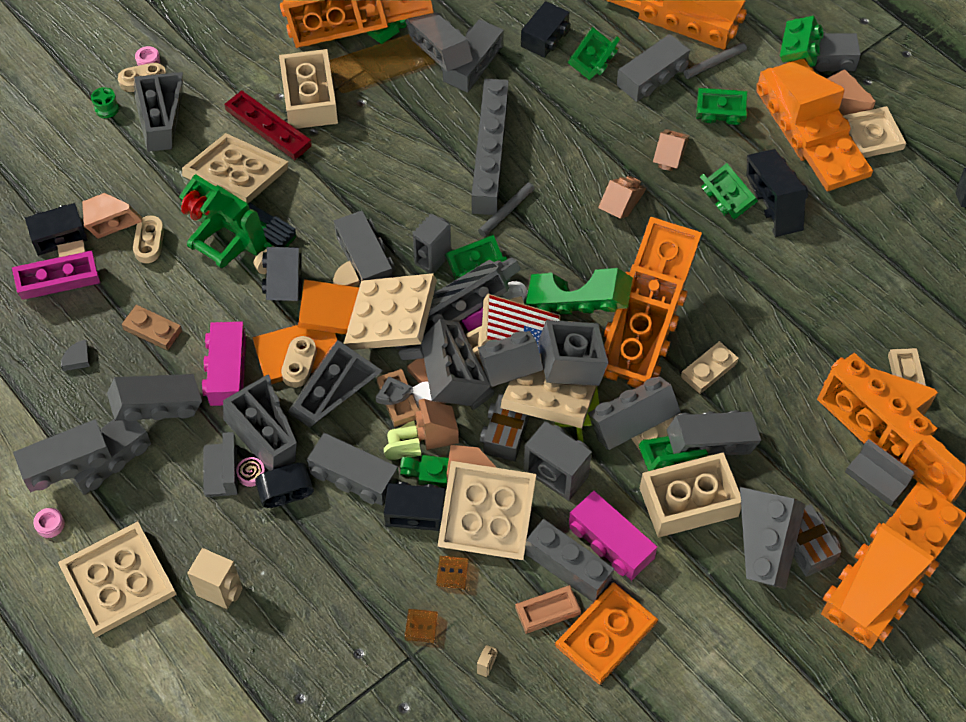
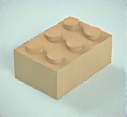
[279,49,338,129]
[640,452,741,538]

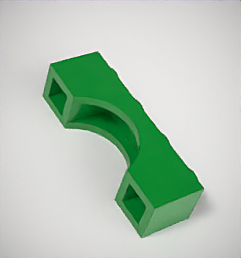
[526,268,633,314]

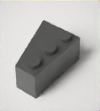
[134,72,183,152]
[421,319,490,406]
[287,340,383,428]
[223,374,296,471]
[740,487,805,589]

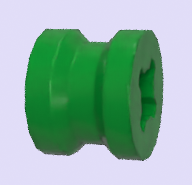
[91,87,119,118]

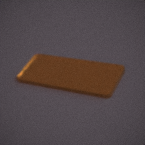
[329,34,436,93]

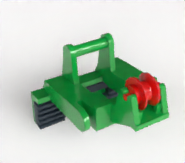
[179,174,297,268]

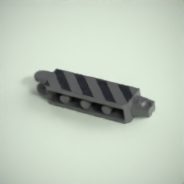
[396,257,521,349]

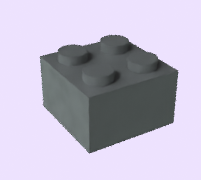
[538,320,608,386]
[524,421,592,501]

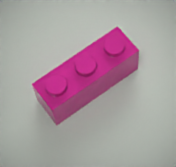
[12,251,100,300]
[202,321,246,406]
[569,491,657,581]

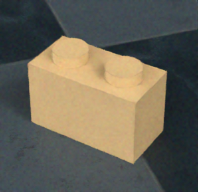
[188,548,242,609]

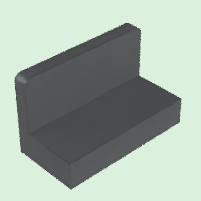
[203,432,238,497]
[845,440,915,507]

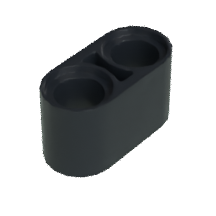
[255,463,314,508]

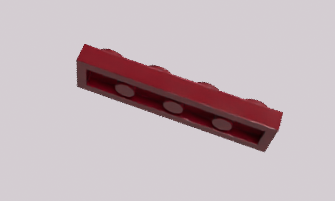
[224,90,312,161]

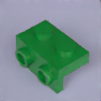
[780,15,824,67]
[567,27,620,80]
[696,88,748,125]
[700,163,758,220]
[445,235,507,280]
[638,436,708,471]

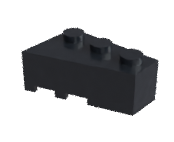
[746,149,808,237]

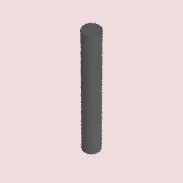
[684,42,747,79]
[478,183,534,237]

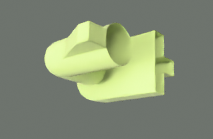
[384,421,421,460]

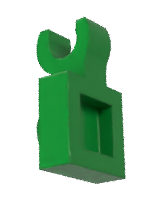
[367,19,407,44]
[400,455,449,488]

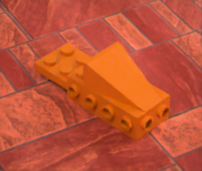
[280,0,434,48]
[606,0,747,50]
[756,59,873,192]
[603,217,702,388]
[817,353,966,504]
[821,482,966,650]

